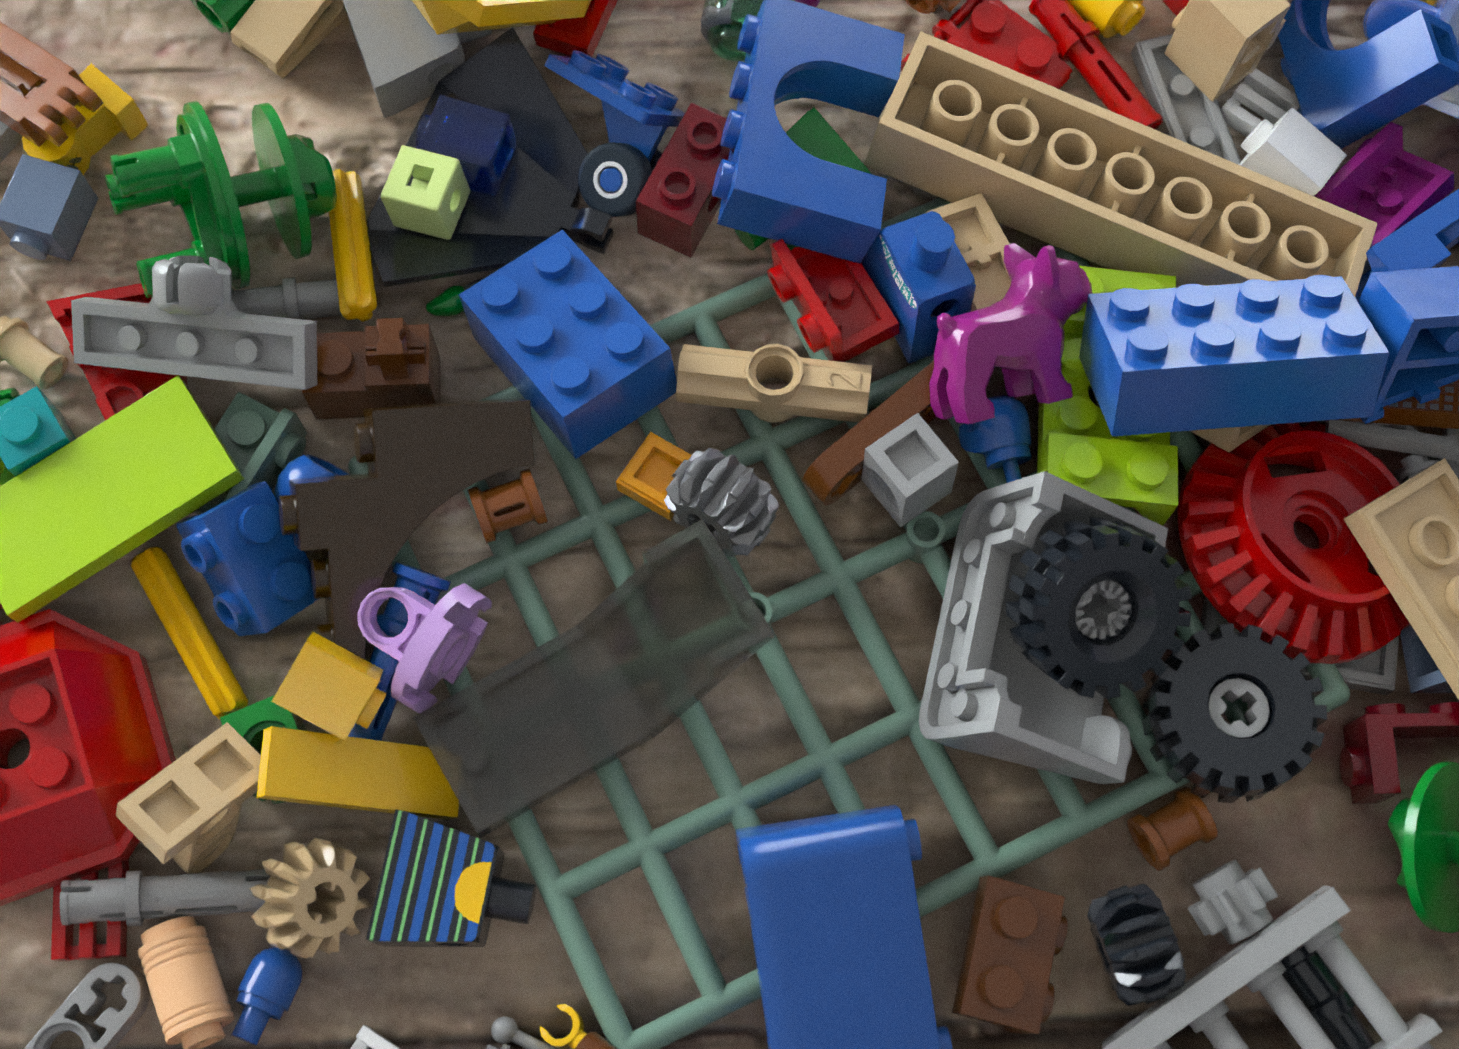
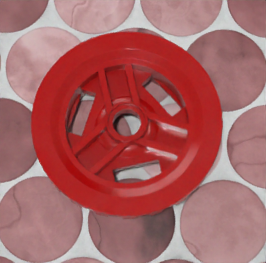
[1178,421,1409,664]

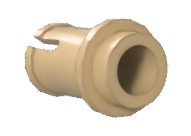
[0,316,68,389]

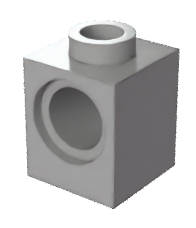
[861,413,959,528]

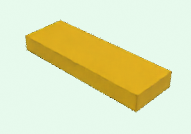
[257,726,463,820]

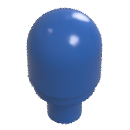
[231,947,302,1046]

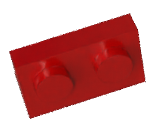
[767,239,899,362]

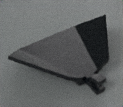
[367,27,614,287]

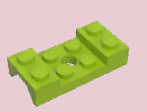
[1037,266,1178,526]

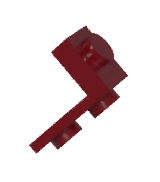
[1339,702,1459,804]

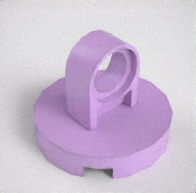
[358,583,492,713]

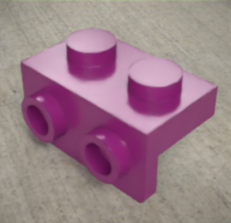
[1314,122,1454,260]

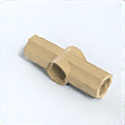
[676,344,873,423]

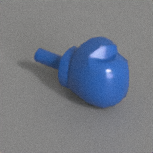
[959,395,1032,483]

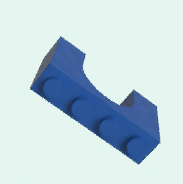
[712,0,905,264]
[1278,0,1459,149]

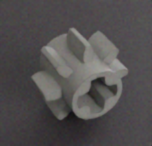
[1188,859,1278,945]

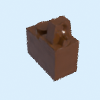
[302,318,441,420]

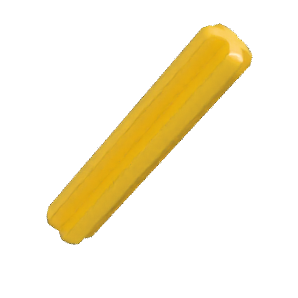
[329,169,377,322]
[131,547,248,719]

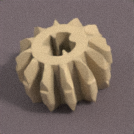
[249,838,372,958]

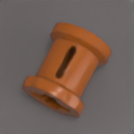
[467,468,548,544]
[1127,786,1218,871]

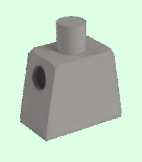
[343,0,492,118]

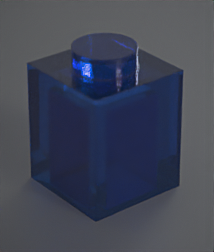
[415,95,517,196]

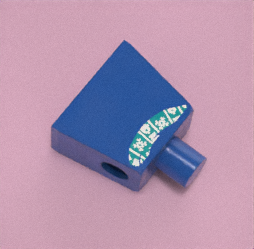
[861,211,976,364]

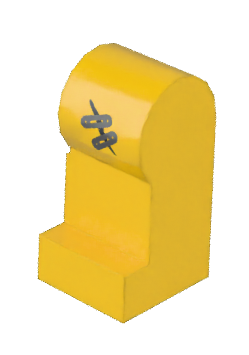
[22,63,149,175]

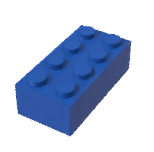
[1079,275,1389,436]

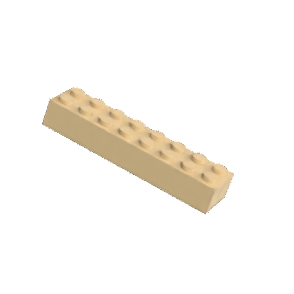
[864,31,1378,297]

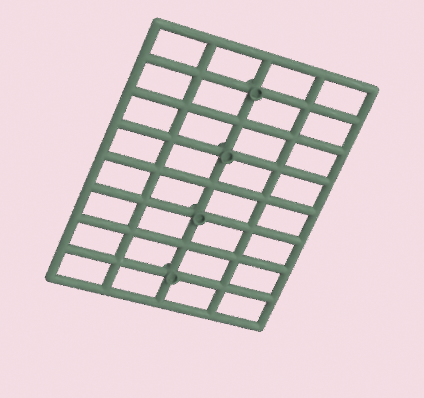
[348,197,1350,1049]

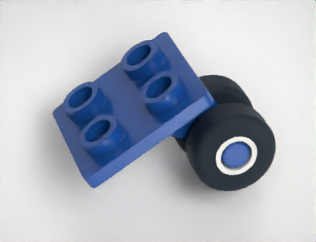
[544,50,685,217]

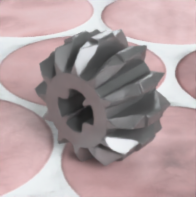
[664,448,780,557]

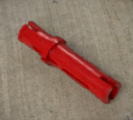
[1028,0,1164,130]

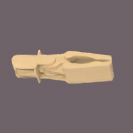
[231,0,347,79]

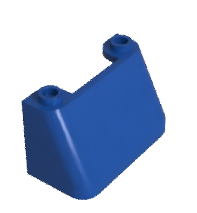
[735,805,953,1049]

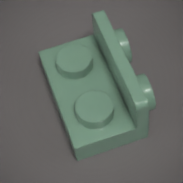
[193,392,307,515]

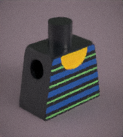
[366,810,536,947]

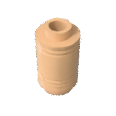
[137,916,235,1049]

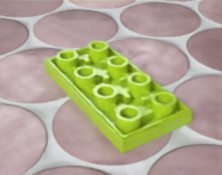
[0,375,244,623]

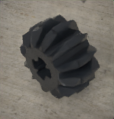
[1087,883,1186,1006]

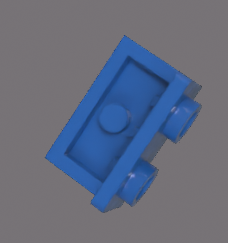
[176,481,319,636]

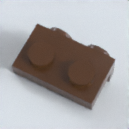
[952,875,1068,1034]

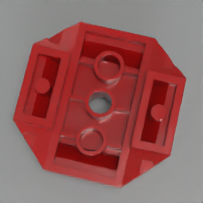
[0,609,176,906]

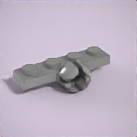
[71,255,317,390]

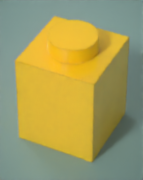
[271,631,387,741]

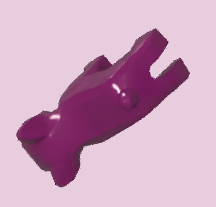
[929,243,1093,424]

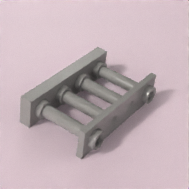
[1101,885,1443,1049]

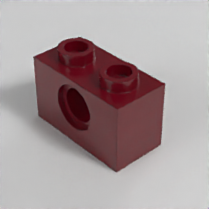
[636,102,730,258]

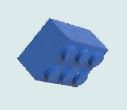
[459,230,677,459]

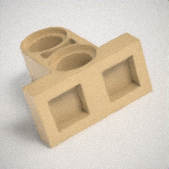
[116,722,261,874]

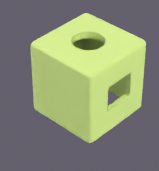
[380,145,470,240]

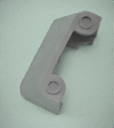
[919,471,1168,784]

